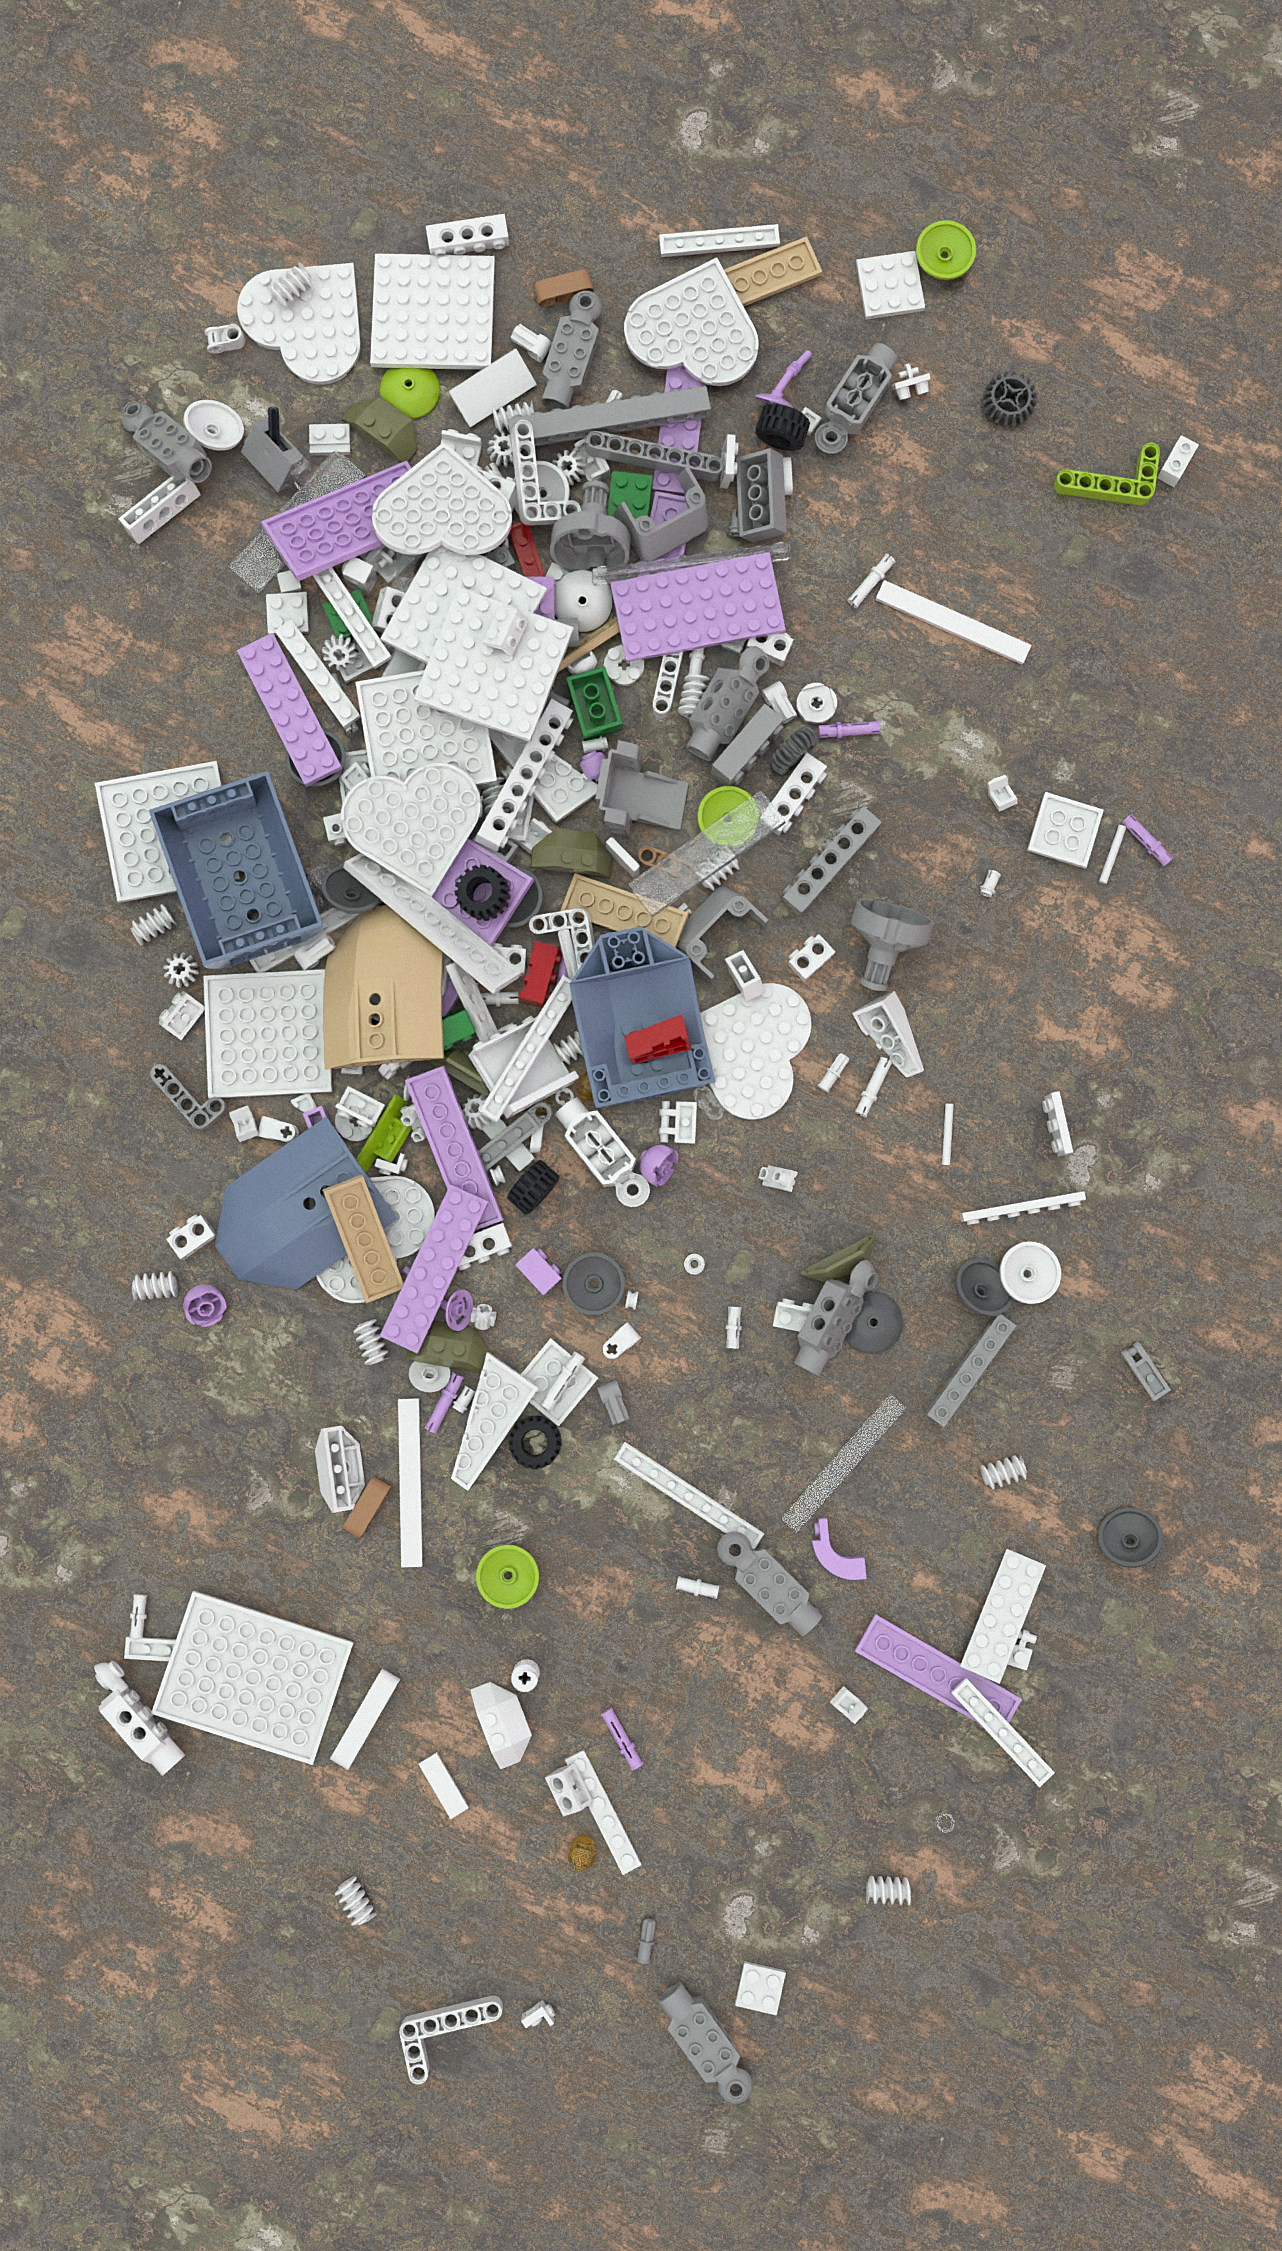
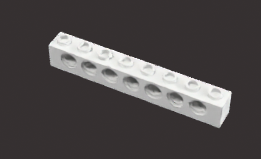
[475,699,573,852]

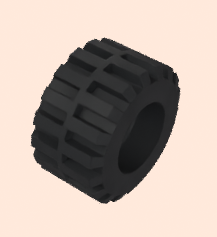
[755,404,810,451]
[455,865,511,921]
[507,1160,560,1215]
[509,1416,561,1469]

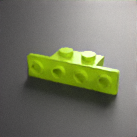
[357,1094,412,1172]

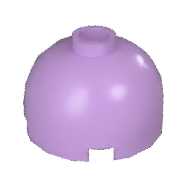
[640,1145,679,1187]
[183,1284,227,1327]

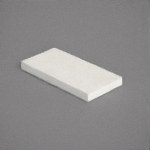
[448,348,537,427]

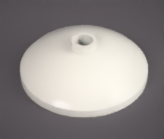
[183,400,244,451]
[514,461,570,518]
[554,570,613,632]
[1000,1242,1061,1304]

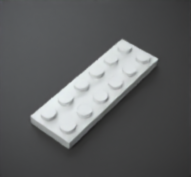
[960,1549,1046,1684]

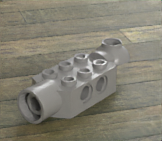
[541,290,602,410]
[815,343,897,454]
[123,401,212,483]
[686,646,769,761]
[793,1260,879,1376]
[717,1531,822,1637]
[658,1982,753,2104]

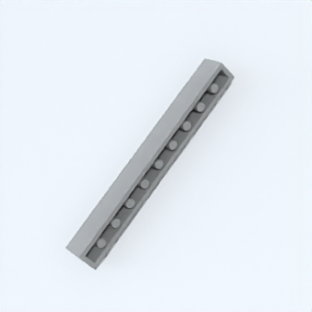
[508,386,711,449]

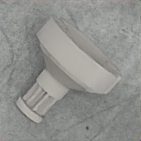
[550,480,631,577]
[851,899,934,991]

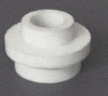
[684,1254,705,1275]

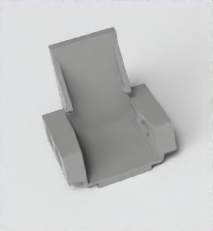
[595,740,689,836]

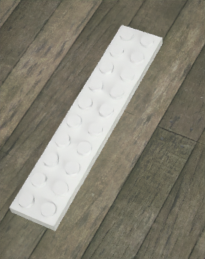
[343,853,521,994]

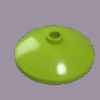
[916,220,976,280]
[380,368,440,420]
[698,786,759,847]
[476,1545,539,1609]

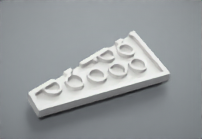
[488,728,598,824]
[451,1352,539,1491]

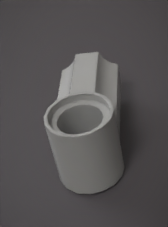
[597,1380,629,1425]

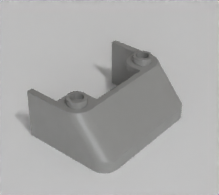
[613,466,709,563]
[676,887,768,984]

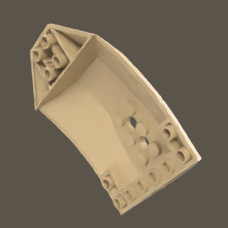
[323,905,444,1070]

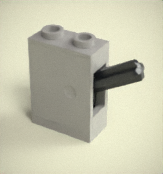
[241,407,305,492]

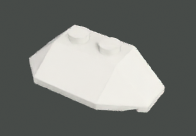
[315,1426,365,1513]
[470,1682,532,1769]

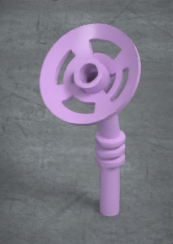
[755,350,812,408]
[401,1266,474,1331]

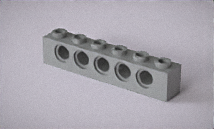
[782,806,882,916]
[924,1315,1017,1427]

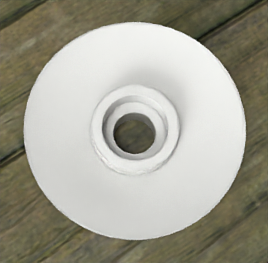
[409,1361,450,1392]

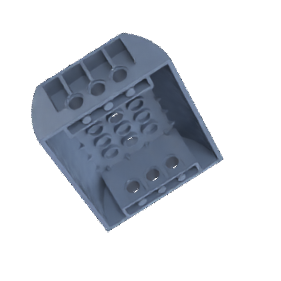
[149,771,323,969]

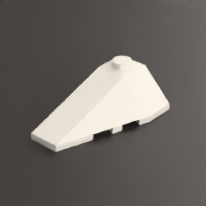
[852,991,924,1078]

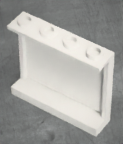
[468,1016,579,1119]

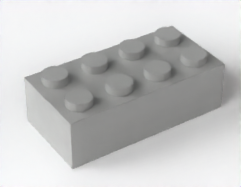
[736,448,787,543]
[711,704,784,787]

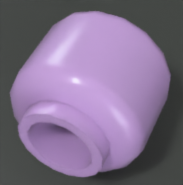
[580,750,606,782]

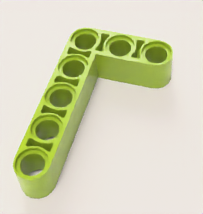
[1053,443,1160,506]

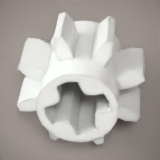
[470,1304,496,1330]

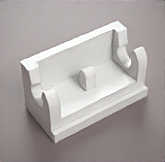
[573,438,610,481]

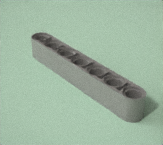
[585,431,724,481]

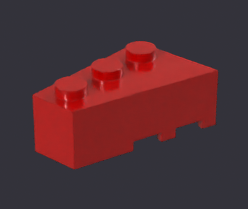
[519,941,562,1008]
[624,1014,692,1065]

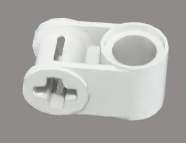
[205,324,245,354]
[257,1116,299,1142]
[603,1322,641,1359]

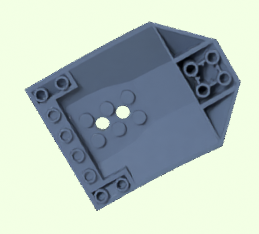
[570,926,716,1109]
[215,1117,398,1290]

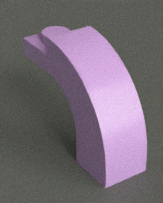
[811,1517,867,1580]

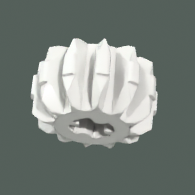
[487,431,522,468]
[553,450,586,486]
[322,634,357,670]
[163,953,199,988]
[462,1094,490,1130]

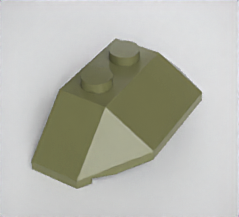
[342,396,417,463]
[530,828,612,878]
[426,1049,491,1097]
[799,1233,876,1283]
[406,1321,491,1373]

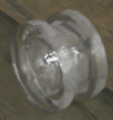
[935,1812,955,1833]

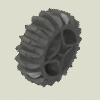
[983,371,1037,427]
[769,726,819,775]

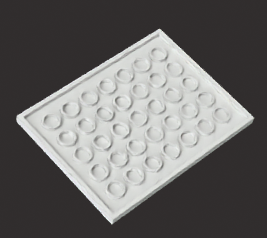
[151,1590,353,1765]

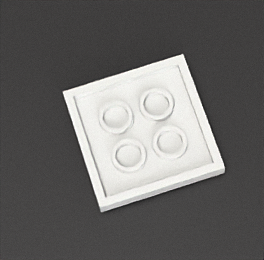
[856,251,925,320]
[1027,792,1104,869]
[521,1338,598,1426]

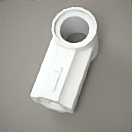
[511,324,552,362]
[761,681,797,724]
[293,933,336,970]

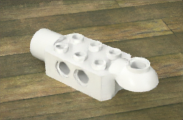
[555,1097,650,1207]
[94,1661,185,1776]

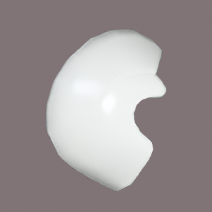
[567,651,597,675]

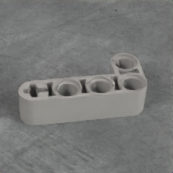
[150,1064,228,1131]

